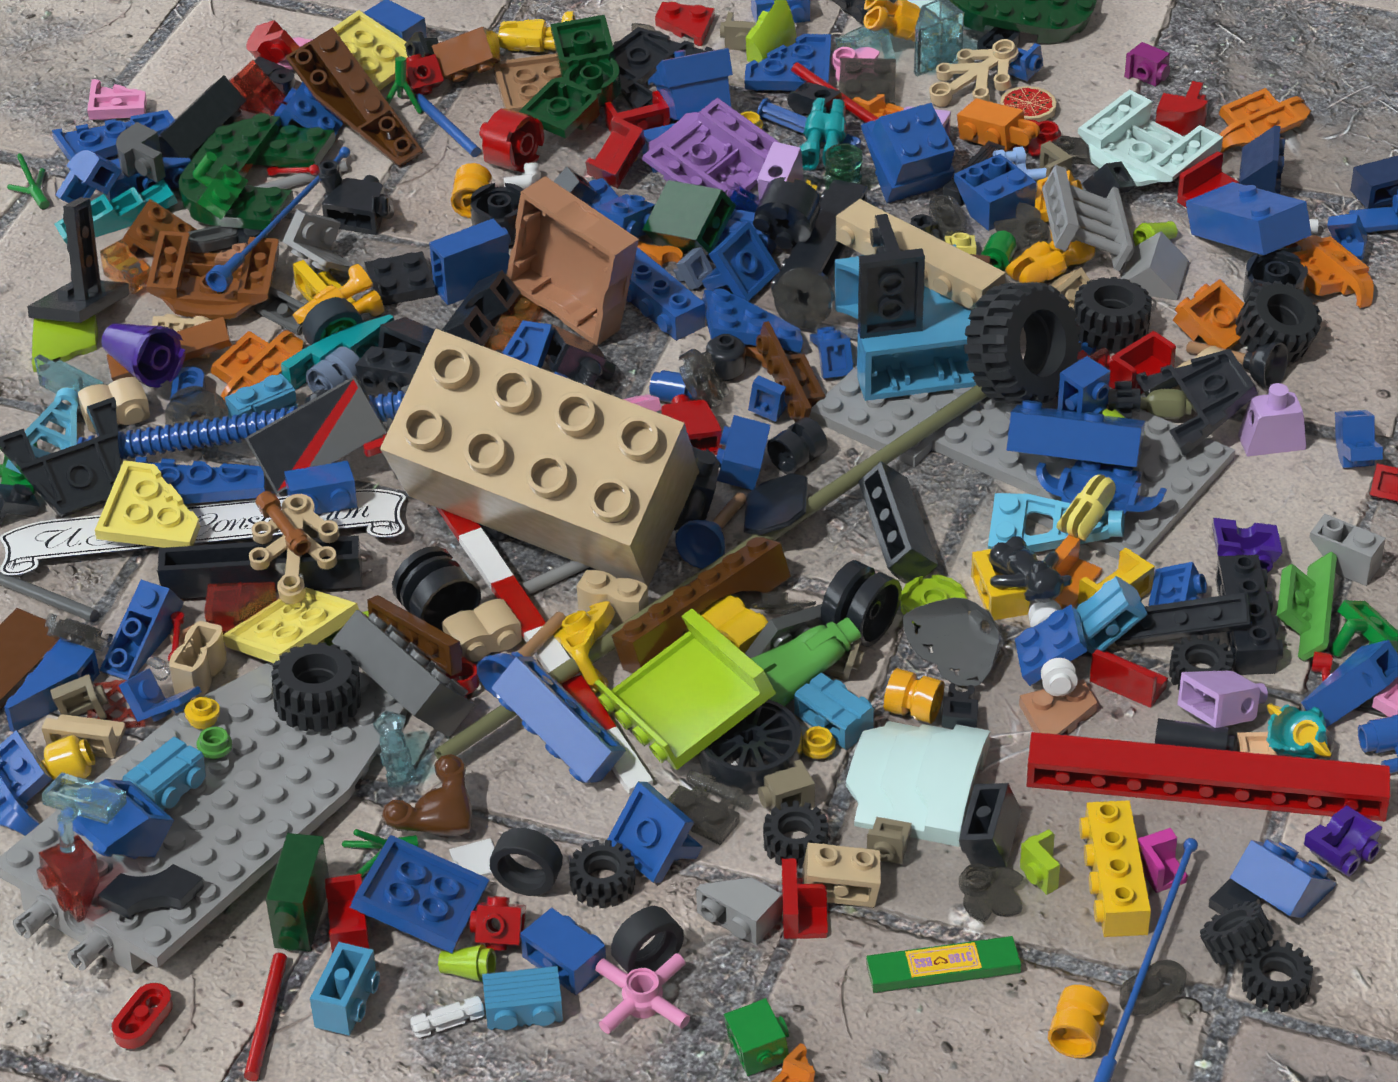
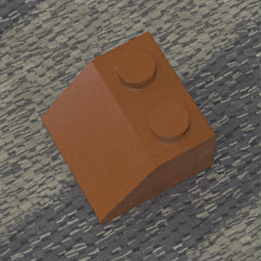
[432,26,501,82]

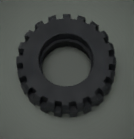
[964,282,1082,404]

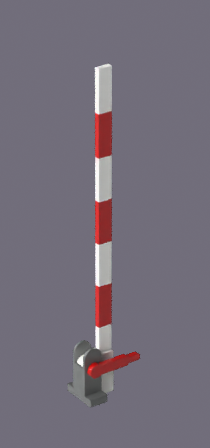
[363,385,653,796]

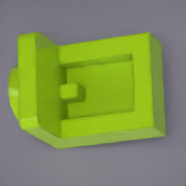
[1020,829,1060,895]

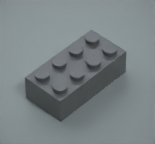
[331,610,475,738]

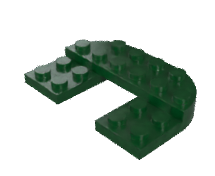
[937,0,1097,44]
[179,113,336,231]

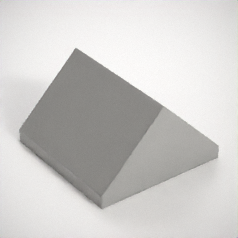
[1120,231,1188,300]

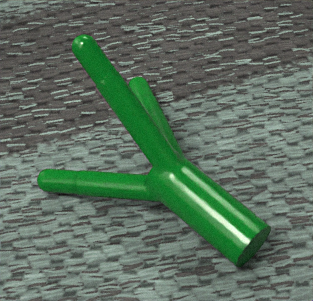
[386,56,422,114]
[7,153,50,210]
[342,829,418,877]

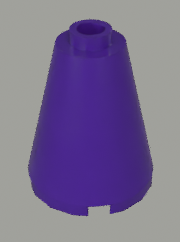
[101,323,185,388]

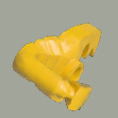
[553,601,615,694]

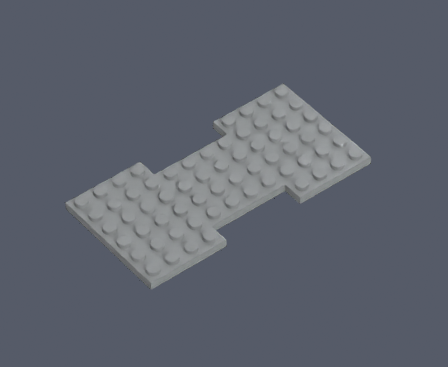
[810,366,1235,560]

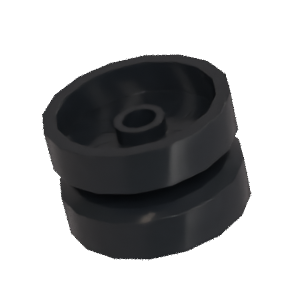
[821,560,902,647]

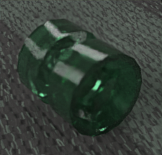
[825,143,863,190]

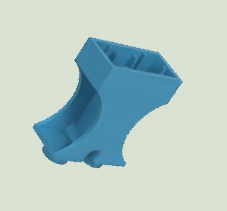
[835,244,976,401]

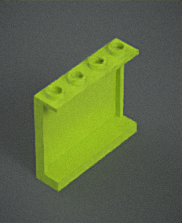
[595,608,776,770]

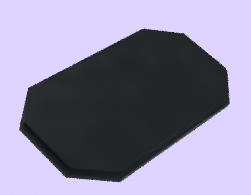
[743,473,808,536]

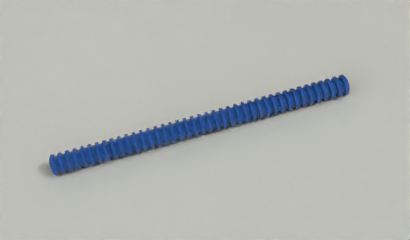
[77,391,406,460]

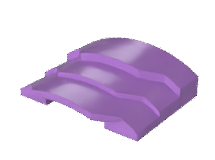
[642,98,780,203]

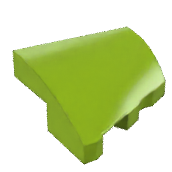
[746,0,797,62]
[32,315,98,372]

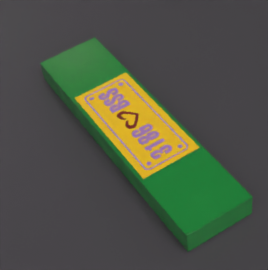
[866,936,1021,993]

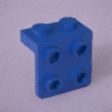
[273,82,344,135]

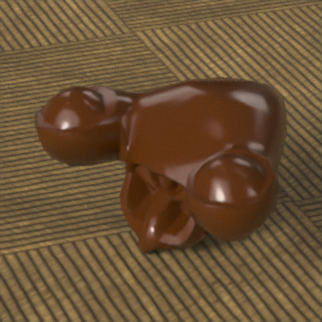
[382,754,472,838]

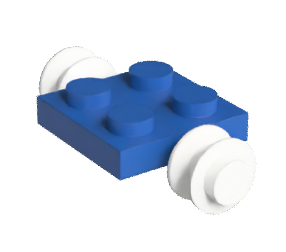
[1015,600,1087,696]

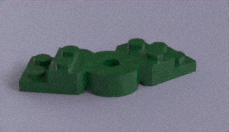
[519,15,621,139]

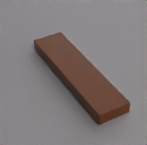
[106,317,232,382]

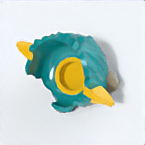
[1266,703,1334,760]

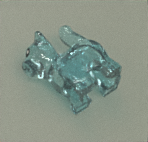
[373,711,417,787]

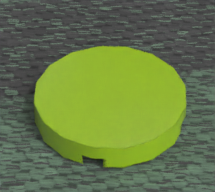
[901,575,967,627]

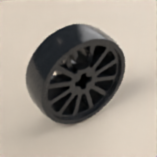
[698,700,803,795]

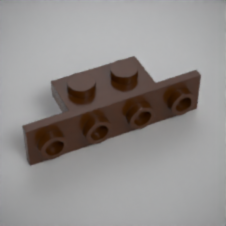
[756,321,826,422]

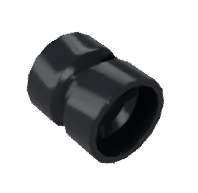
[767,417,828,474]

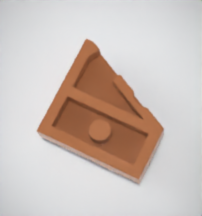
[1019,679,1097,735]

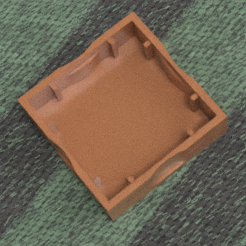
[507,176,639,346]

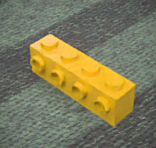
[1079,800,1151,937]

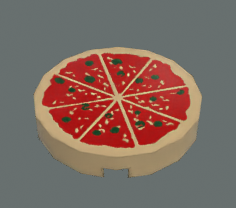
[1000,86,1057,122]

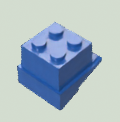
[648,48,733,121]
[861,103,955,203]

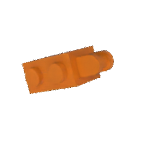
[957,98,1040,151]

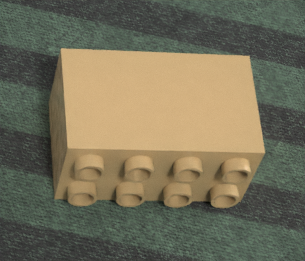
[380,329,699,587]

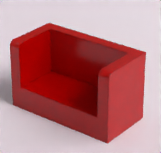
[605,90,670,133]
[585,116,646,189]
[1109,331,1176,394]
[325,874,370,953]

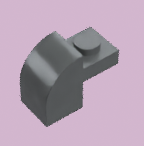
[116,122,166,182]

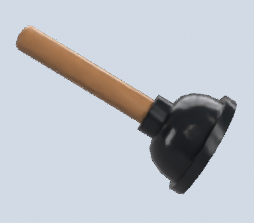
[1186,341,1288,391]

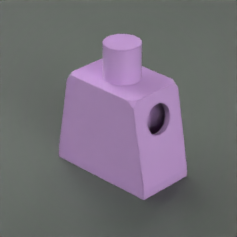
[757,142,804,202]
[1238,383,1306,457]
[1177,671,1268,728]

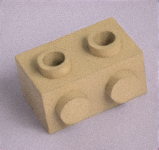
[802,843,881,908]

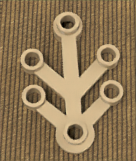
[929,39,1019,107]
[249,494,339,604]

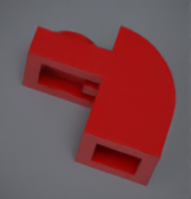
[246,20,300,64]
[1156,81,1208,136]

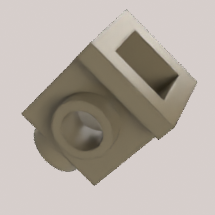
[758,759,815,811]

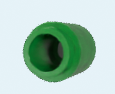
[981,231,1017,271]

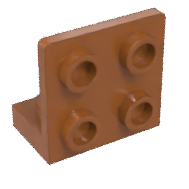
[113,199,197,261]

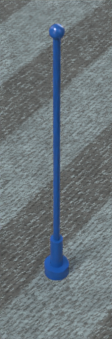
[206,147,351,292]
[1093,838,1198,1082]

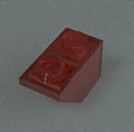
[229,60,287,116]
[204,582,278,635]
[37,835,100,922]

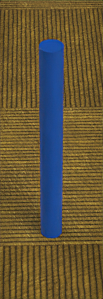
[415,93,481,157]

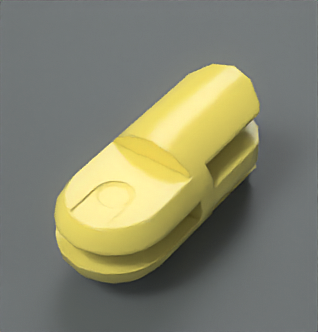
[1056,474,1116,541]

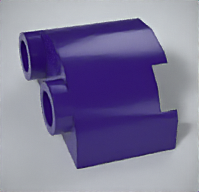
[1212,518,1283,573]
[1304,806,1383,877]

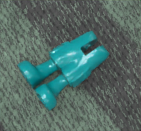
[800,98,849,173]

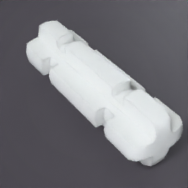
[410,996,484,1038]

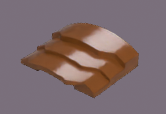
[146,231,279,319]

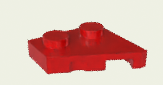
[655,2,715,46]

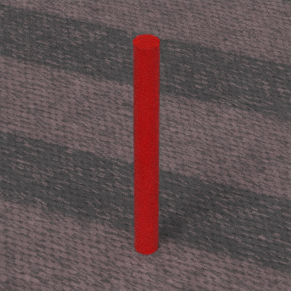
[791,62,878,123]
[244,953,288,1081]

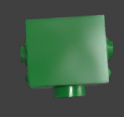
[724,998,789,1076]

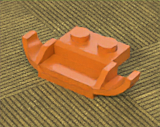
[1219,88,1311,153]
[1285,235,1374,308]
[211,330,303,413]

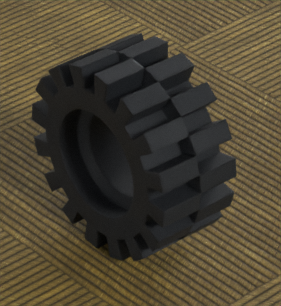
[1169,634,1234,690]
[763,801,828,869]
[569,840,635,908]
[1200,901,1274,965]
[1241,940,1313,1012]

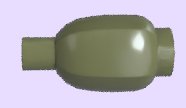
[1140,389,1192,420]

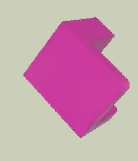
[1138,828,1188,893]

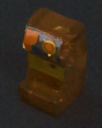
[100,239,151,294]

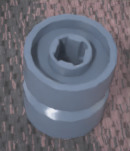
[306,346,360,393]

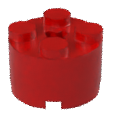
[479,108,544,172]

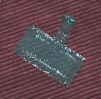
[835,25,896,62]
[42,772,127,853]

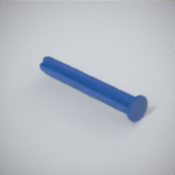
[757,98,861,154]

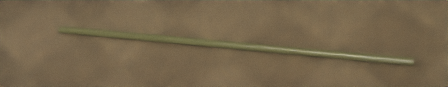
[434,385,987,759]

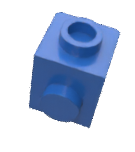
[1008,43,1043,81]
[1327,214,1368,260]

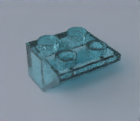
[914,0,964,77]

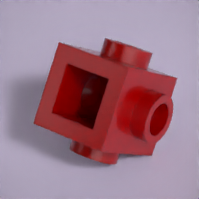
[406,54,444,96]
[470,896,526,951]

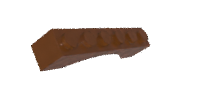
[611,537,791,673]

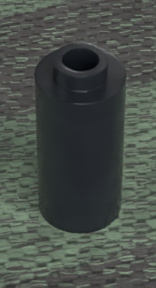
[1155,718,1235,751]

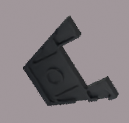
[613,27,714,109]
[1136,349,1258,456]
[0,397,120,518]

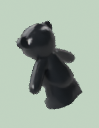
[989,536,1072,602]

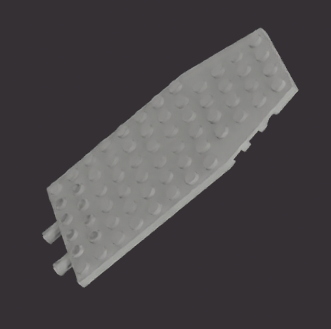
[0,662,408,973]

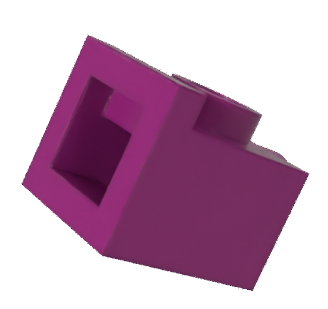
[1124,42,1171,87]

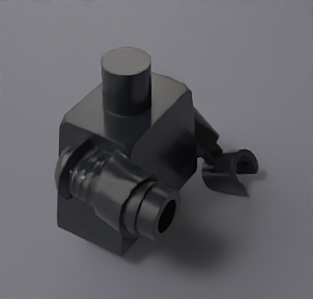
[318,160,395,235]
[545,324,616,389]
[673,444,720,531]

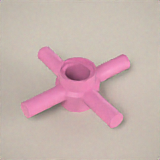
[595,953,690,1034]

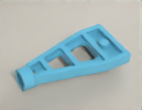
[5,388,79,474]
[988,493,1125,552]

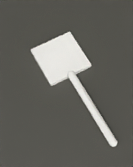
[449,838,494,876]

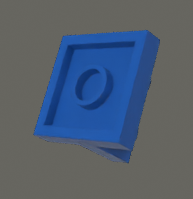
[702,221,780,301]
[607,781,703,883]

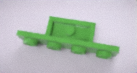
[1277,552,1337,661]

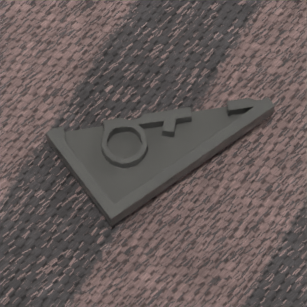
[745,604,823,658]

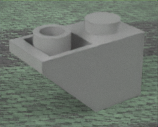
[1309,514,1386,586]
[696,878,782,946]

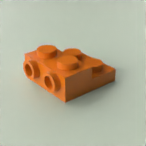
[1173,279,1245,349]

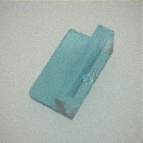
[34,354,104,406]

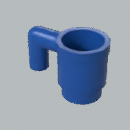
[1358,714,1398,774]

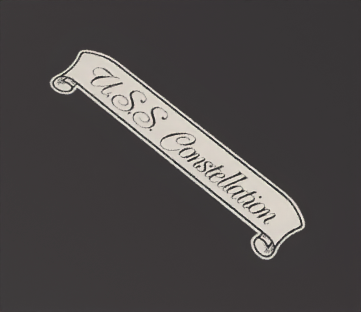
[0,489,406,575]

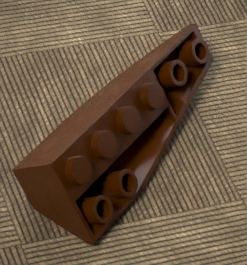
[285,27,423,168]

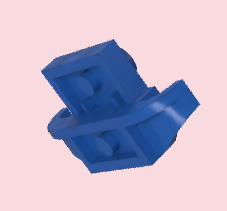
[1036,460,1167,516]
[0,730,52,836]

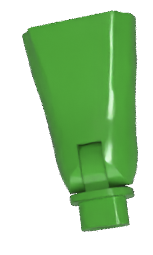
[750,617,862,706]

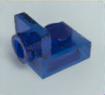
[728,182,759,213]

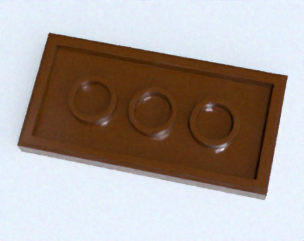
[0,608,72,710]

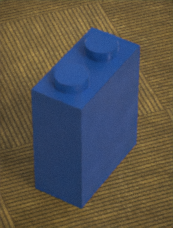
[429,219,511,305]

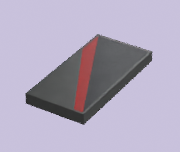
[245,375,388,494]

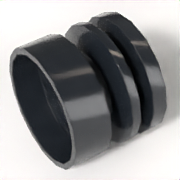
[392,546,481,631]

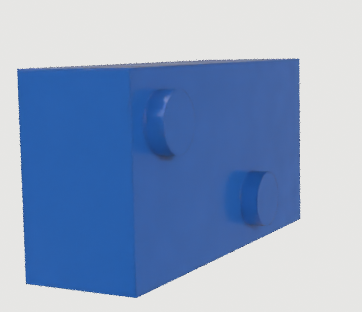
[1186,182,1312,255]
[1006,400,1145,467]

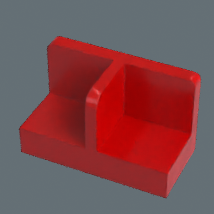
[782,858,828,939]

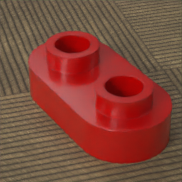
[111,983,173,1049]

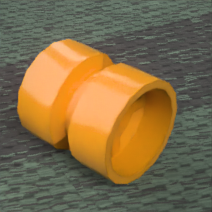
[451,163,492,218]
[883,668,945,724]
[1048,985,1109,1058]

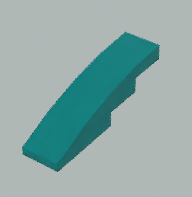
[54,179,178,244]
[281,314,394,390]

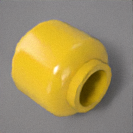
[41,735,96,787]

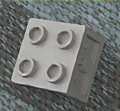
[282,209,354,276]

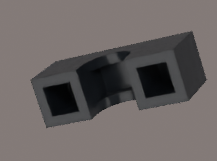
[441,270,521,346]

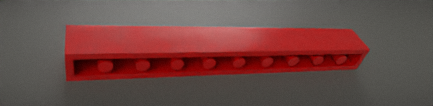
[1026,732,1390,822]

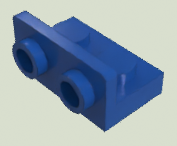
[1148,562,1207,606]

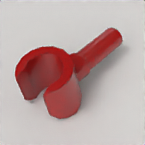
[1311,651,1333,682]

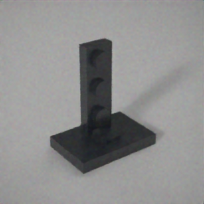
[27,197,130,323]
[858,214,925,339]

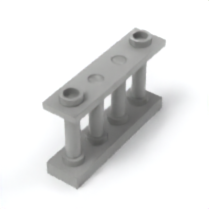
[1042,165,1134,271]

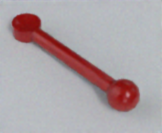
[267,164,320,176]
[168,611,185,661]

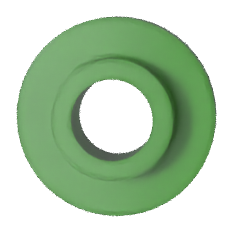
[196,727,232,759]

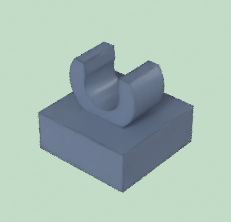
[673,247,713,290]

